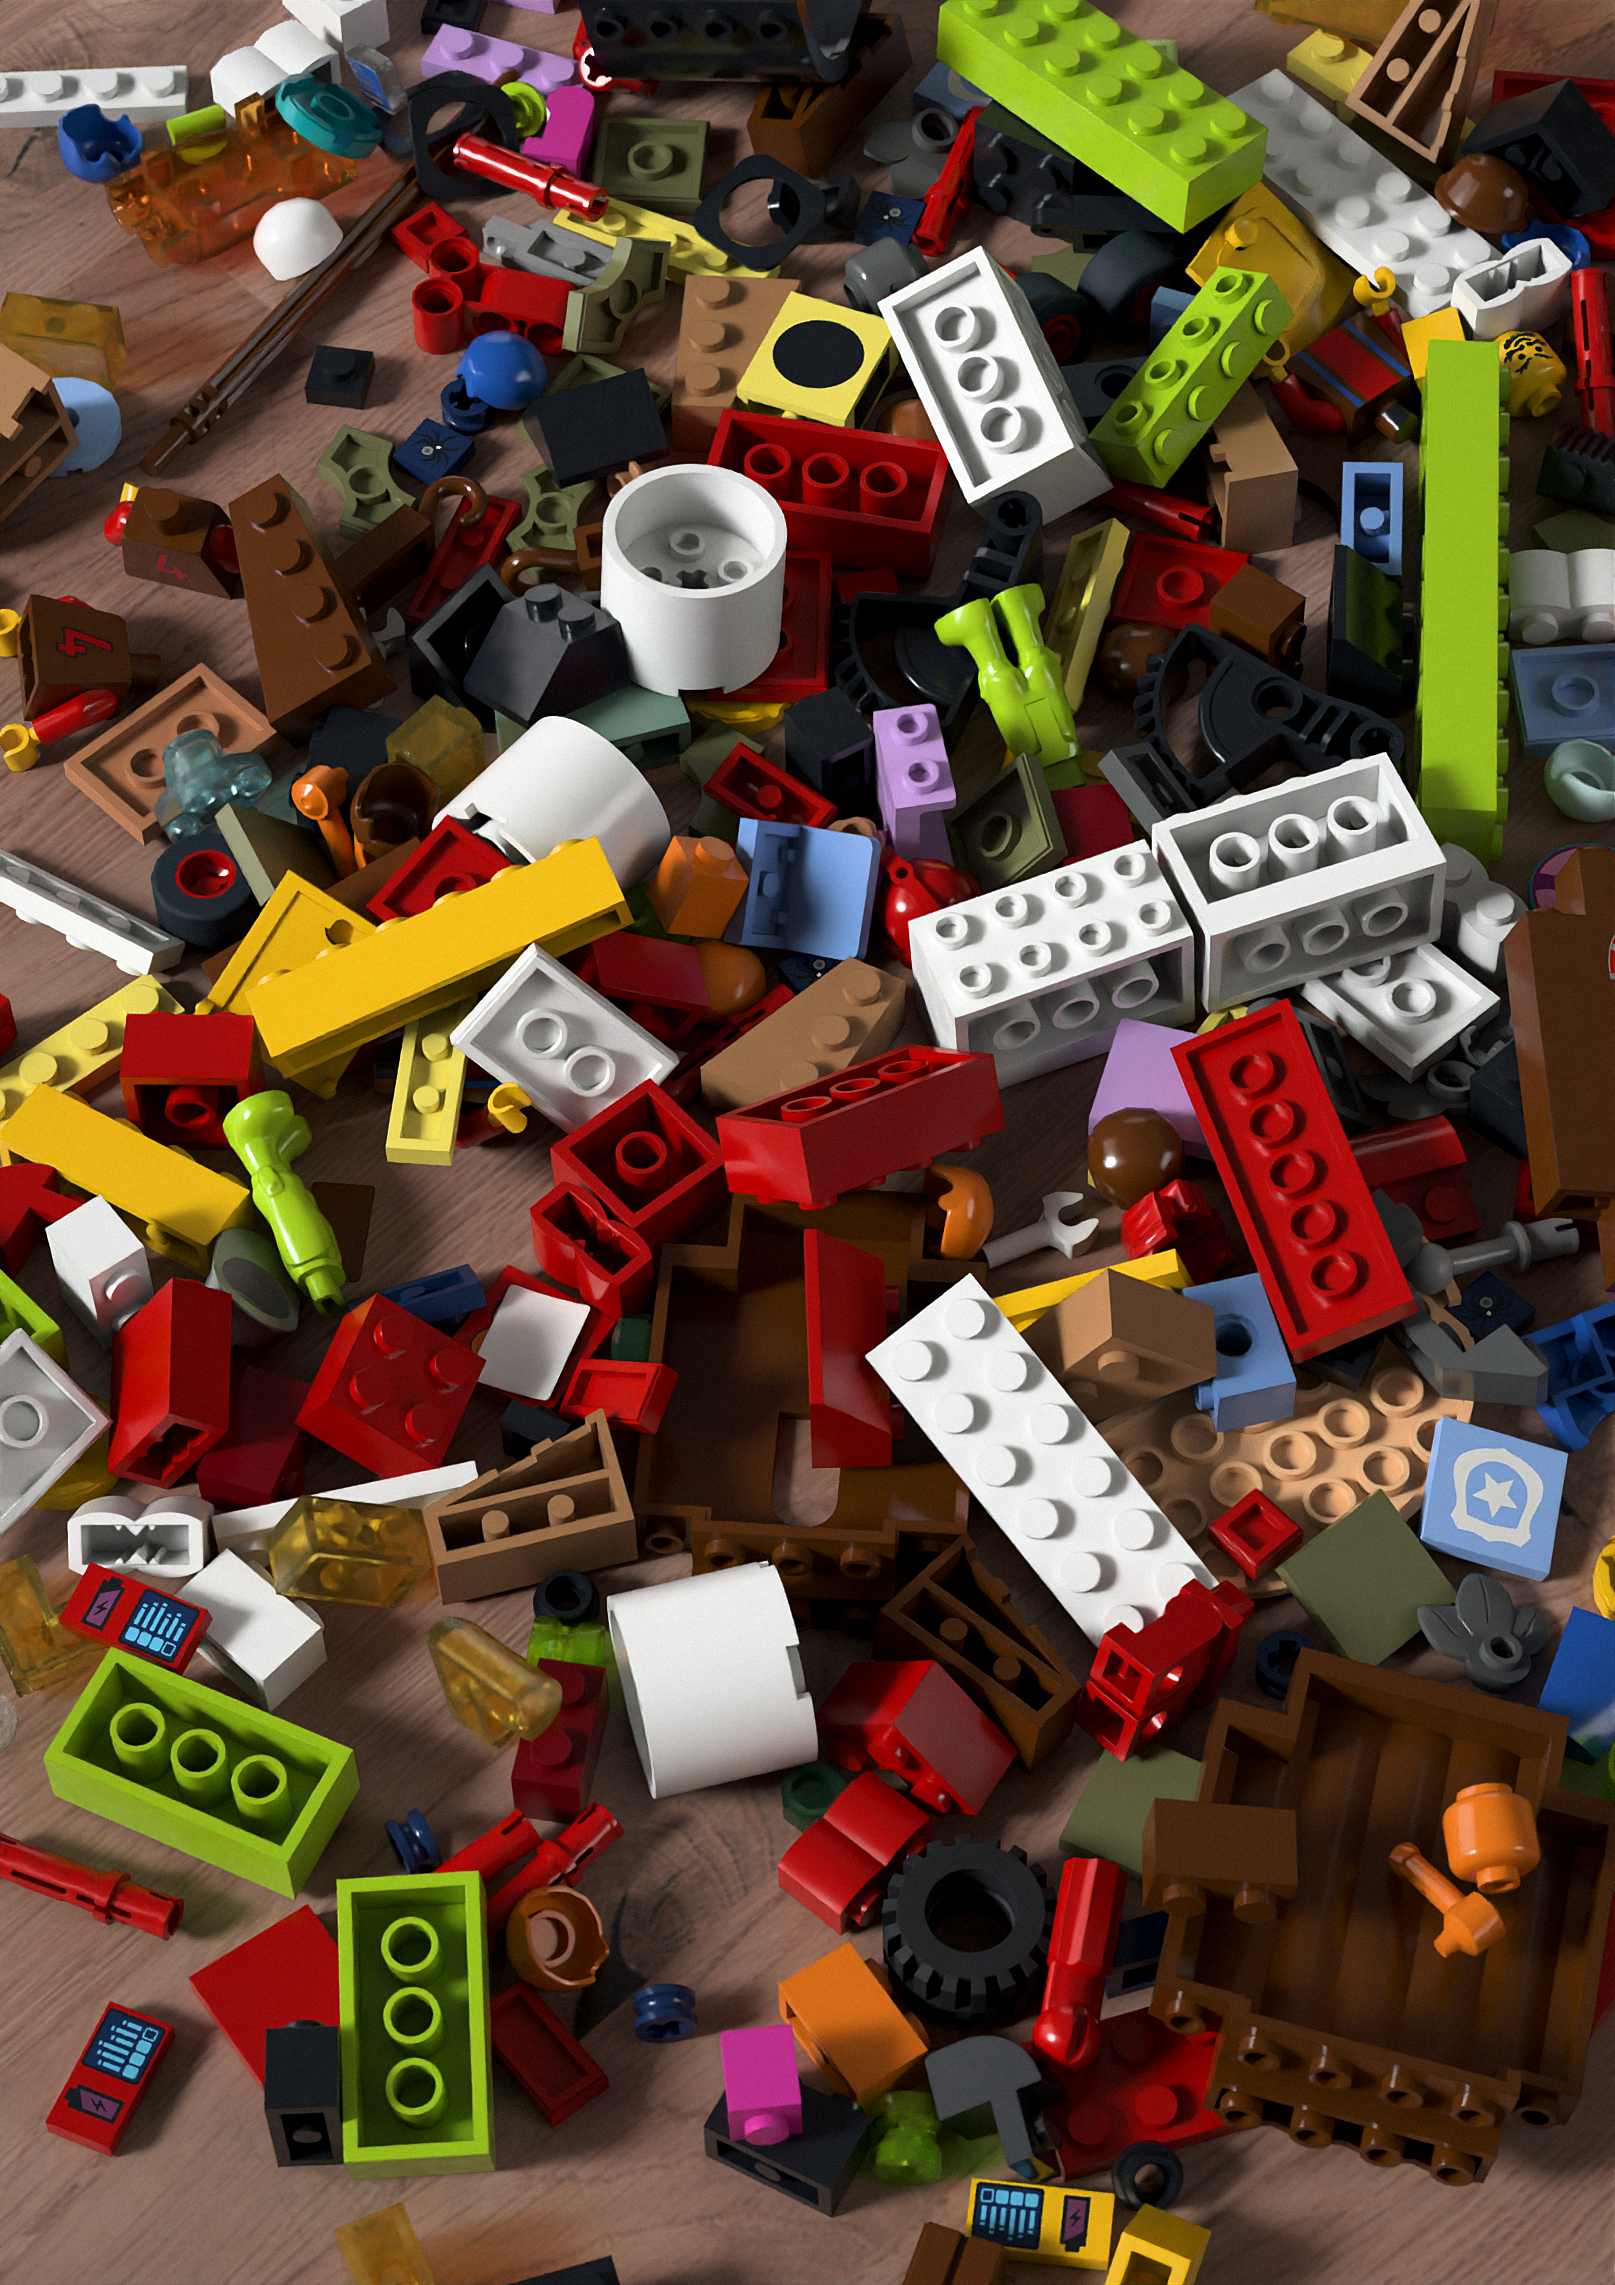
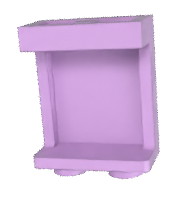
[873,704,956,868]
[1087,1017,1215,1162]

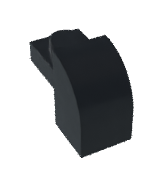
[923,2035,1070,2185]

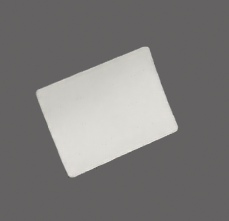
[477,1285,590,1400]

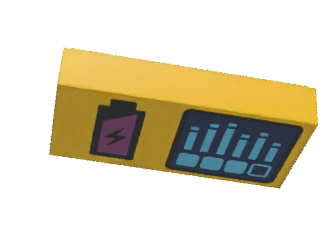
[965,2178,1115,2271]

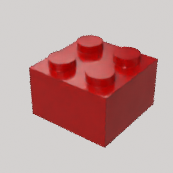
[119,1011,267,1150]
[550,1078,733,1259]
[294,1292,487,1479]

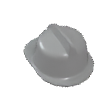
[204,1227,301,1350]

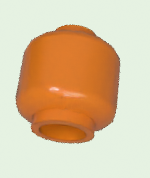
[1442,1783,1541,1894]

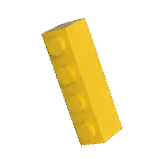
[0,1082,257,1278]

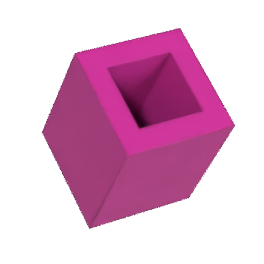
[720,2024,803,2145]

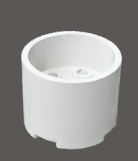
[600,464,787,697]
[432,716,671,896]
[607,1560,818,1799]

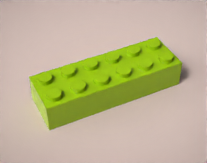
[936,0,1269,234]

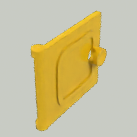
[1185,181,1358,358]
[194,869,378,1102]

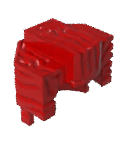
[1121,1179,1236,1286]

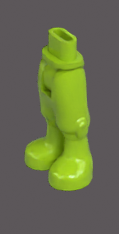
[934,583,1088,791]
[223,1090,346,1317]

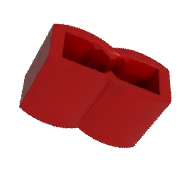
[529,1181,656,1327]
[777,1769,932,1936]

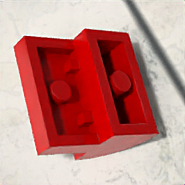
[1347,1114,1481,1244]

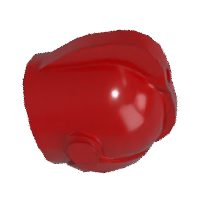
[876,846,983,970]

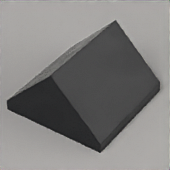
[521,368,670,489]
[406,562,516,732]

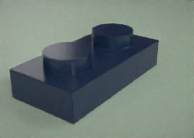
[345,1264,487,1326]

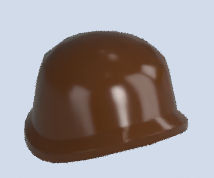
[1434,153,1529,233]

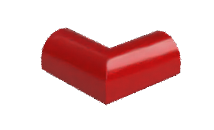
[703,741,839,854]

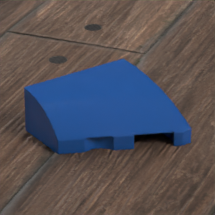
[1519,1301,1615,1454]
[1536,1606,1615,1766]

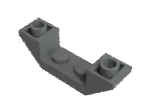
[1371,1188,1549,1407]

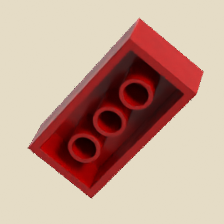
[706,408,954,580]
[716,1044,1005,1210]

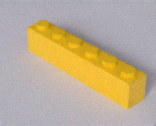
[244,835,635,1079]

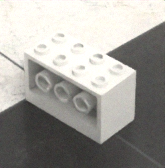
[877,246,1114,525]
[1152,752,1447,1013]
[908,839,1195,1090]

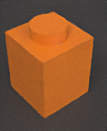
[646,835,750,939]

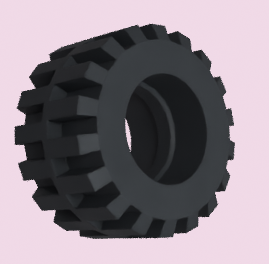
[882,1834,1058,2031]

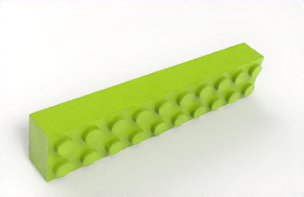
[1413,339,1510,874]

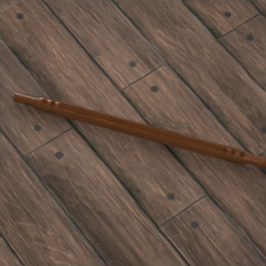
[139,70,521,477]

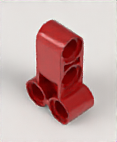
[412,236,582,357]

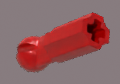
[1032,1857,1128,2073]

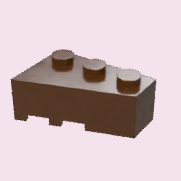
[746,12,913,178]
[871,1532,1082,1775]

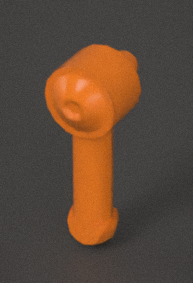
[291,765,358,881]
[1388,1843,1506,1958]

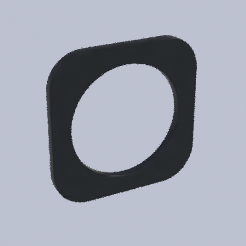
[372,70,487,158]
[407,85,520,199]
[693,154,827,272]

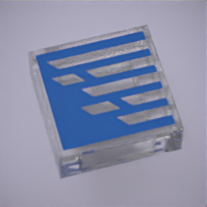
[345,43,408,115]

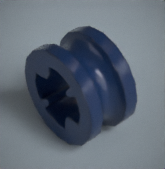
[440,378,494,436]
[1255,1631,1316,1701]
[384,1808,442,1875]
[632,1984,698,2043]

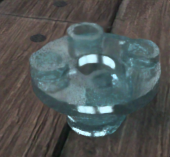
[154,729,272,843]

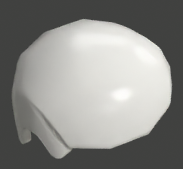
[253,197,343,281]

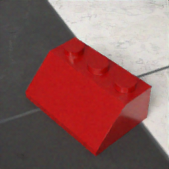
[804,1229,904,1469]

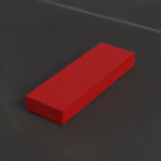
[402,494,523,633]

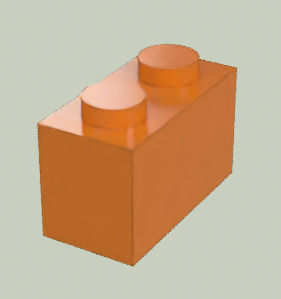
[778,1941,932,2116]

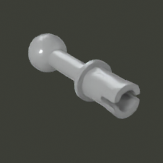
[1404,1218,1579,1294]

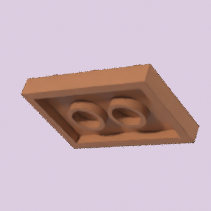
[63,662,283,846]

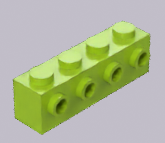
[1087,266,1295,488]

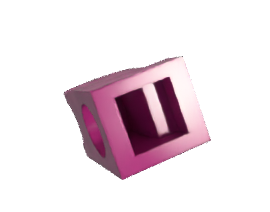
[522,86,597,181]

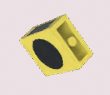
[737,291,899,430]

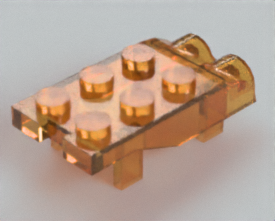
[103,92,357,268]

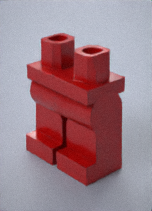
[1073,1578,1255,1763]

